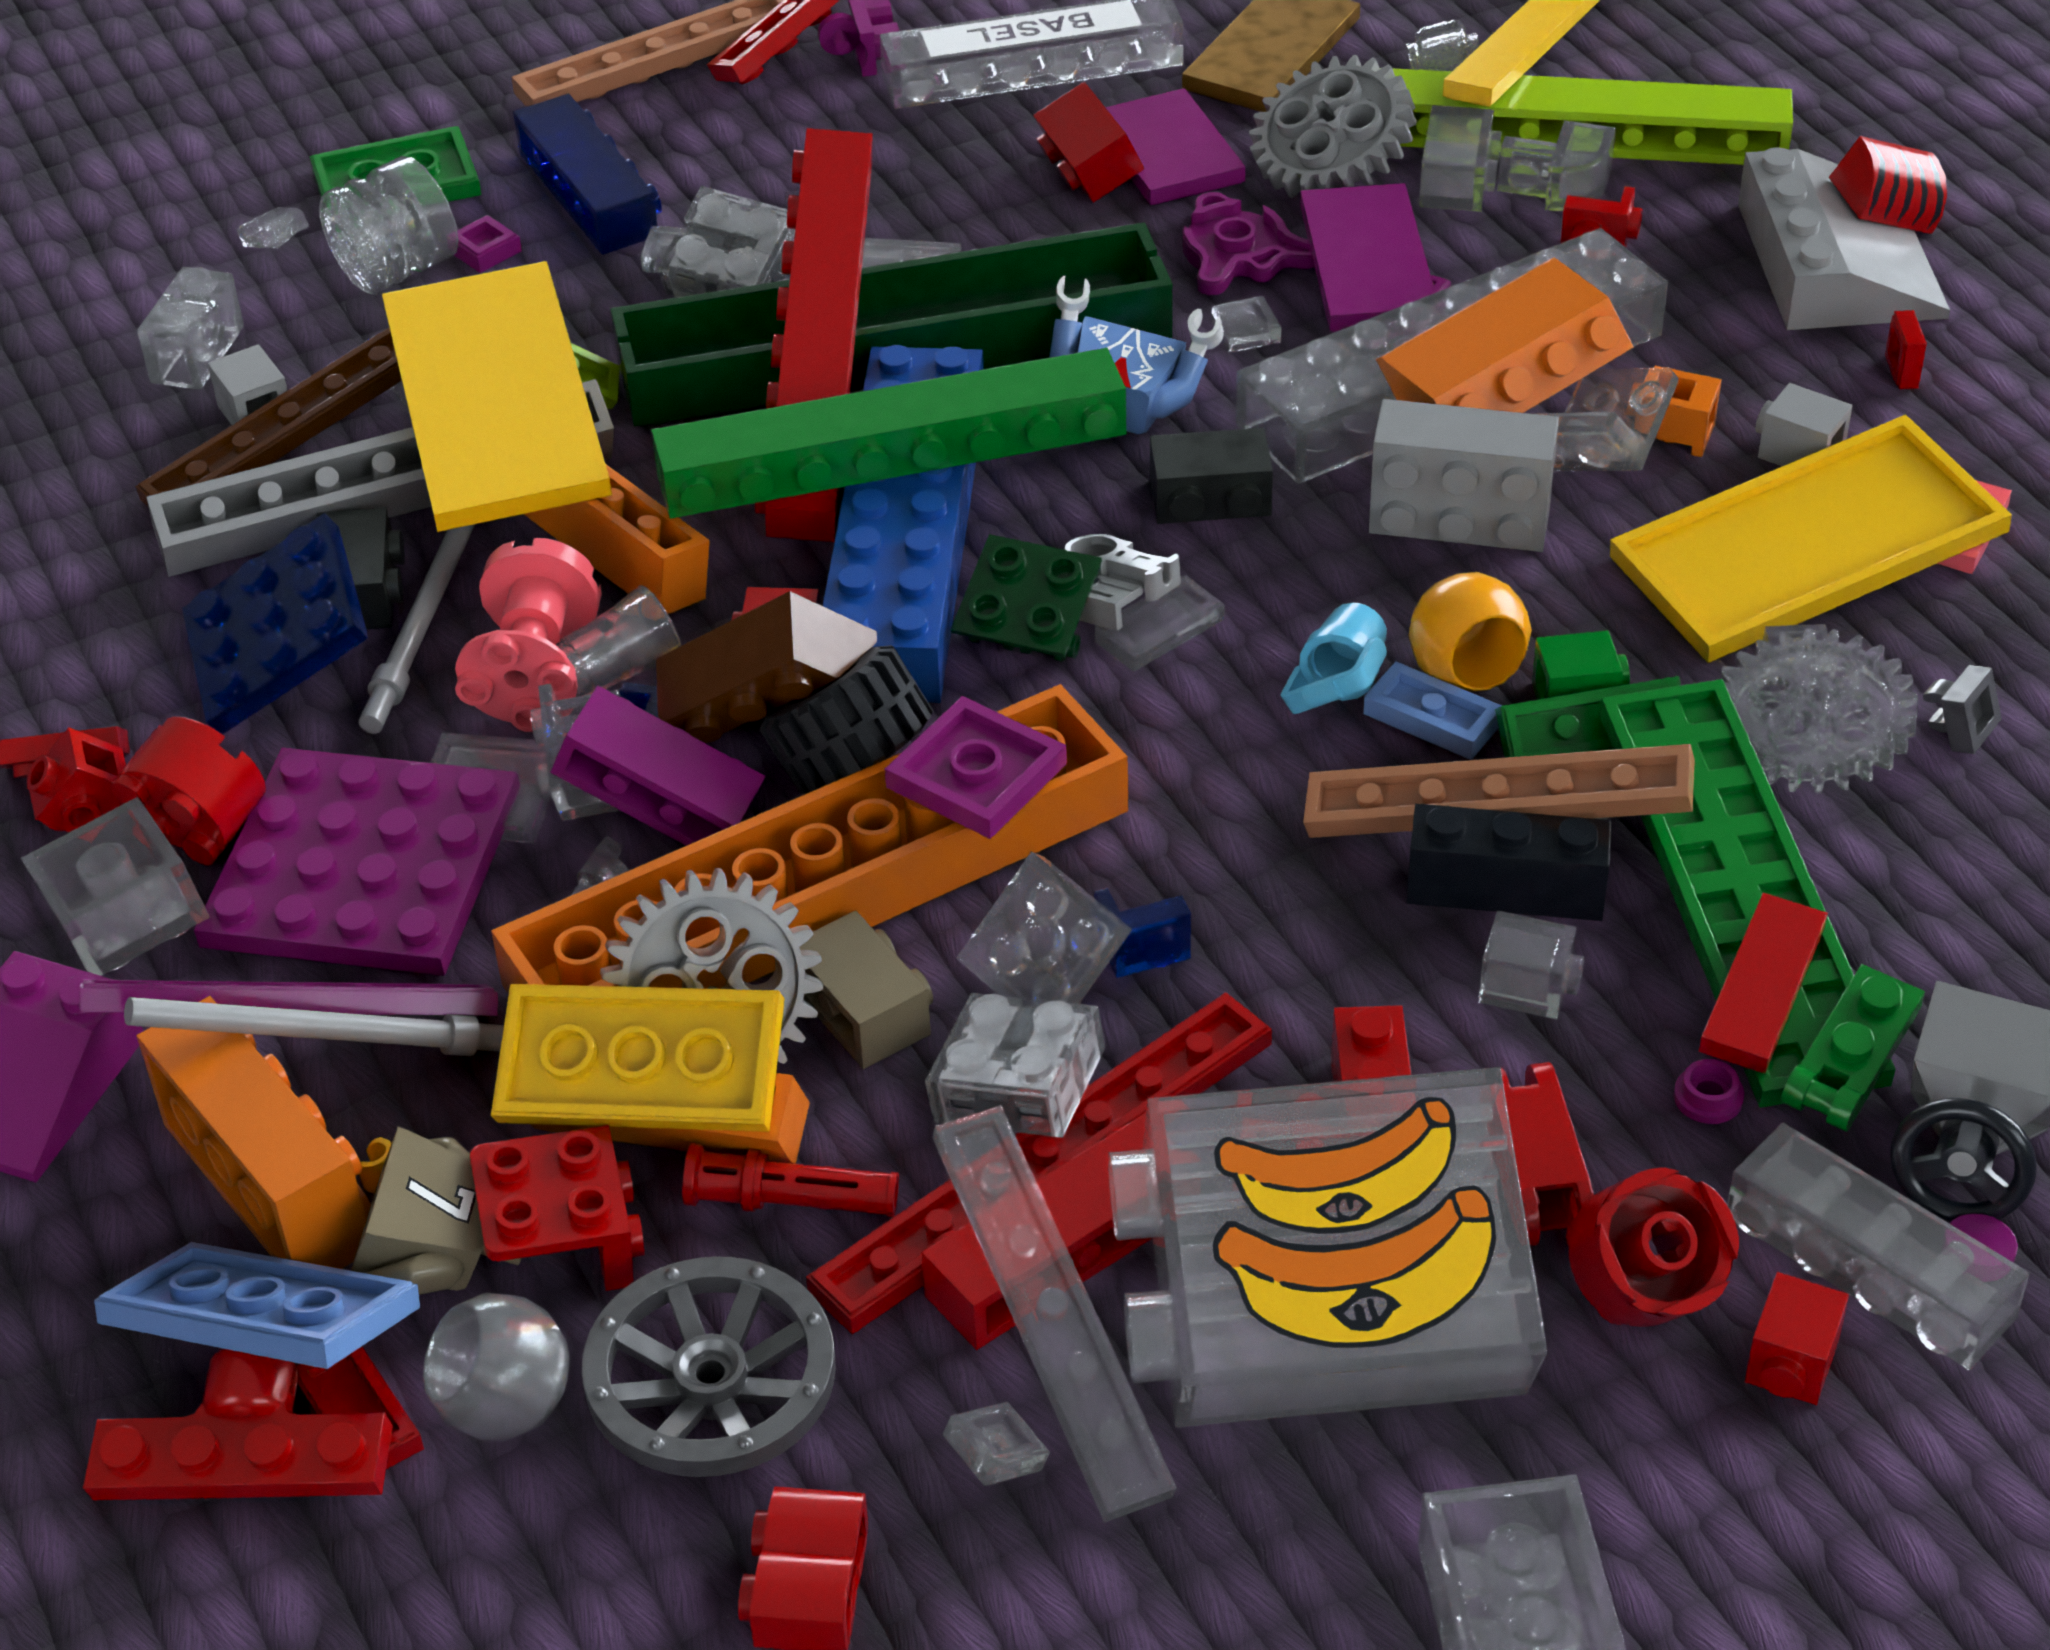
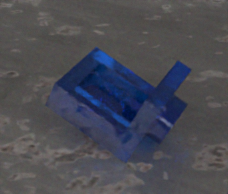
[1086,888,1191,978]

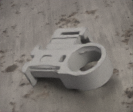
[1065,534,1181,631]

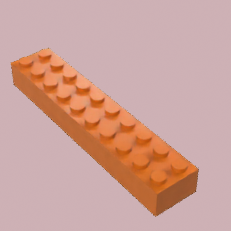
[491,684,1128,995]

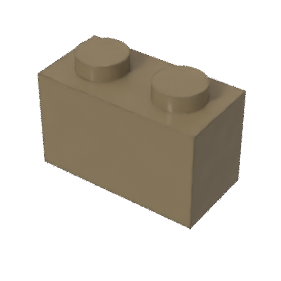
[799,910,933,1069]

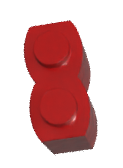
[738,1486,868,1650]

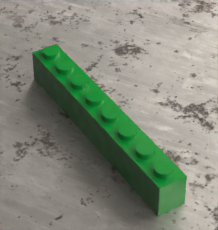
[651,348,1127,519]

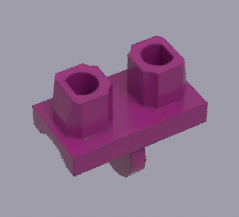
[817,0,902,77]

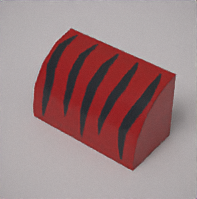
[1829,136,1947,234]

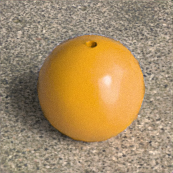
[1408,572,1532,692]

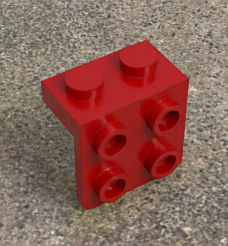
[470,1125,645,1291]

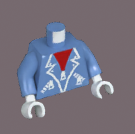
[1049,276,1223,439]

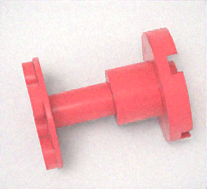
[455,538,602,732]

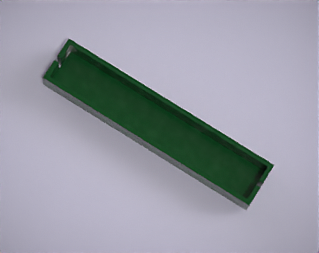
[610,222,1173,427]

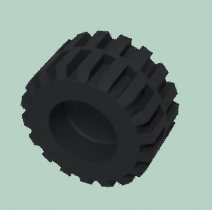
[759,645,933,794]

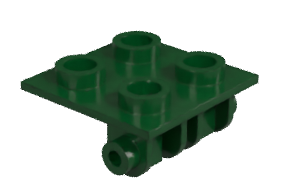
[950,534,1102,662]

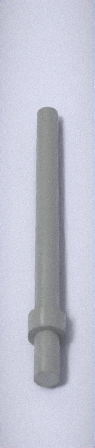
[359,524,476,734]
[124,997,504,1056]

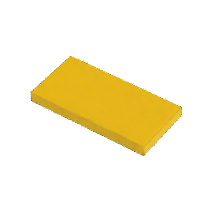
[491,984,785,1132]

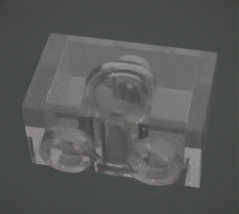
[137,267,244,390]

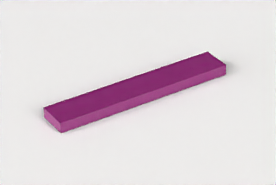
[79,980,498,1016]

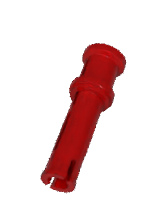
[682,1143,899,1217]

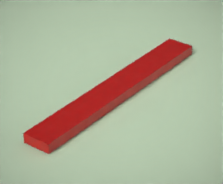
[806,992,1272,1335]

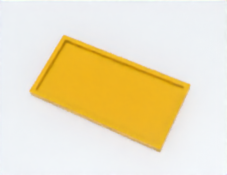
[382,261,612,532]
[1610,414,2012,663]

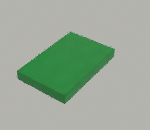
[309,126,482,226]

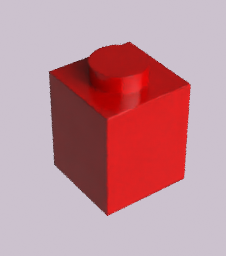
[1744,1272,1850,1405]

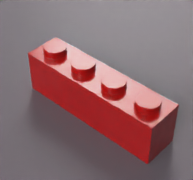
[921,1113,1201,1351]

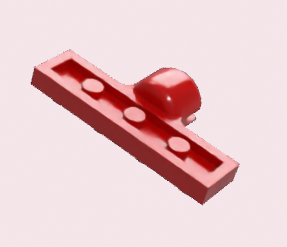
[83,1348,393,1500]

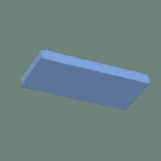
[94,1242,420,1369]

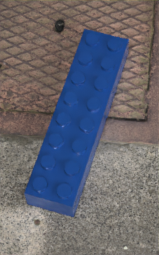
[823,345,983,703]

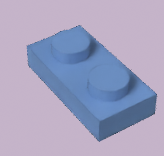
[1363,661,1502,760]

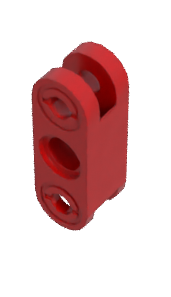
[1478,1062,1594,1247]

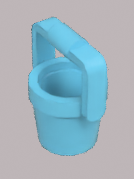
[1280,602,1387,714]

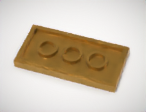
[1182,0,1360,112]

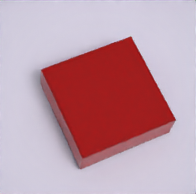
[1885,310,1927,389]

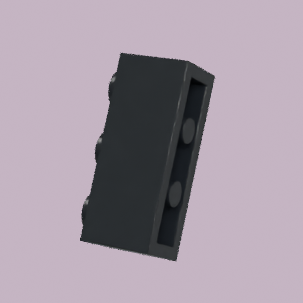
[1406,803,1612,921]

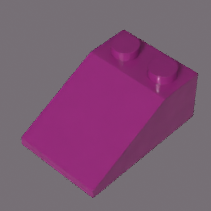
[0,951,143,1183]

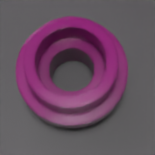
[1674,1059,1744,1124]

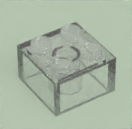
[21,797,210,976]

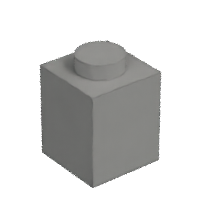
[208,344,287,425]
[1755,383,1853,466]

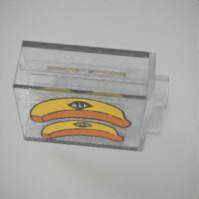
[1108,1067,1548,1427]

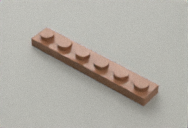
[511,0,783,117]
[1303,744,1695,838]

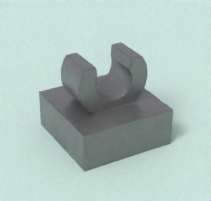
[1923,665,2002,754]

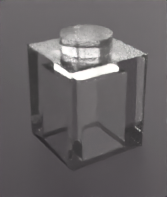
[1479,910,1585,1019]

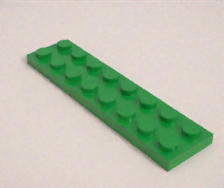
[1599,679,1896,1108]

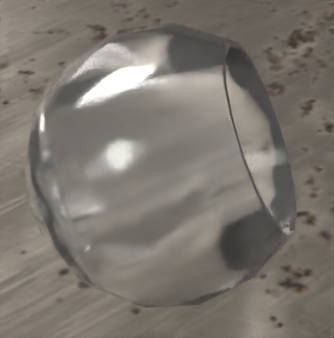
[423,1292,570,1441]

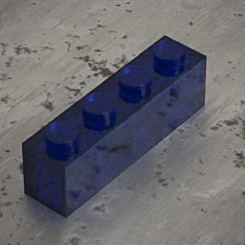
[513,93,662,255]

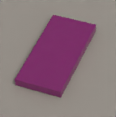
[1300,183,1440,332]

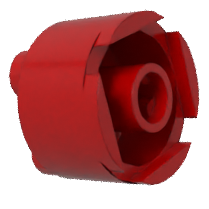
[110,716,266,866]
[1566,1167,1739,1327]

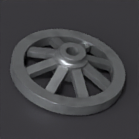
[582,1256,836,1477]

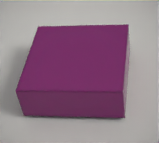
[446,215,522,273]

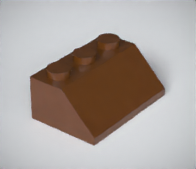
[656,591,877,743]

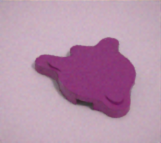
[1182,192,1315,295]

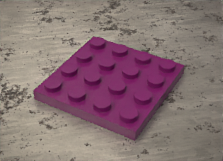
[194,748,522,976]

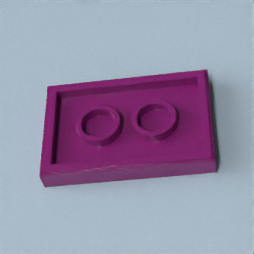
[1106,88,1245,205]

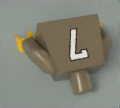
[351,1127,522,1295]

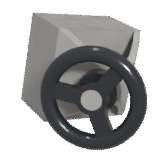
[1890,980,2050,1221]

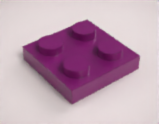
[885,696,1067,839]

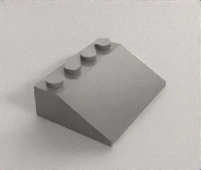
[1738,147,1950,330]

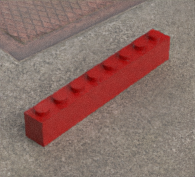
[755,128,873,542]

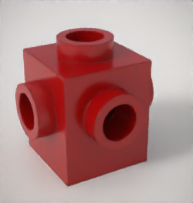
[27,727,126,840]

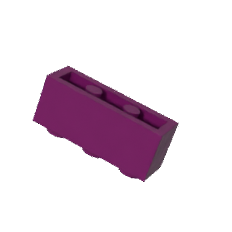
[550,685,766,846]

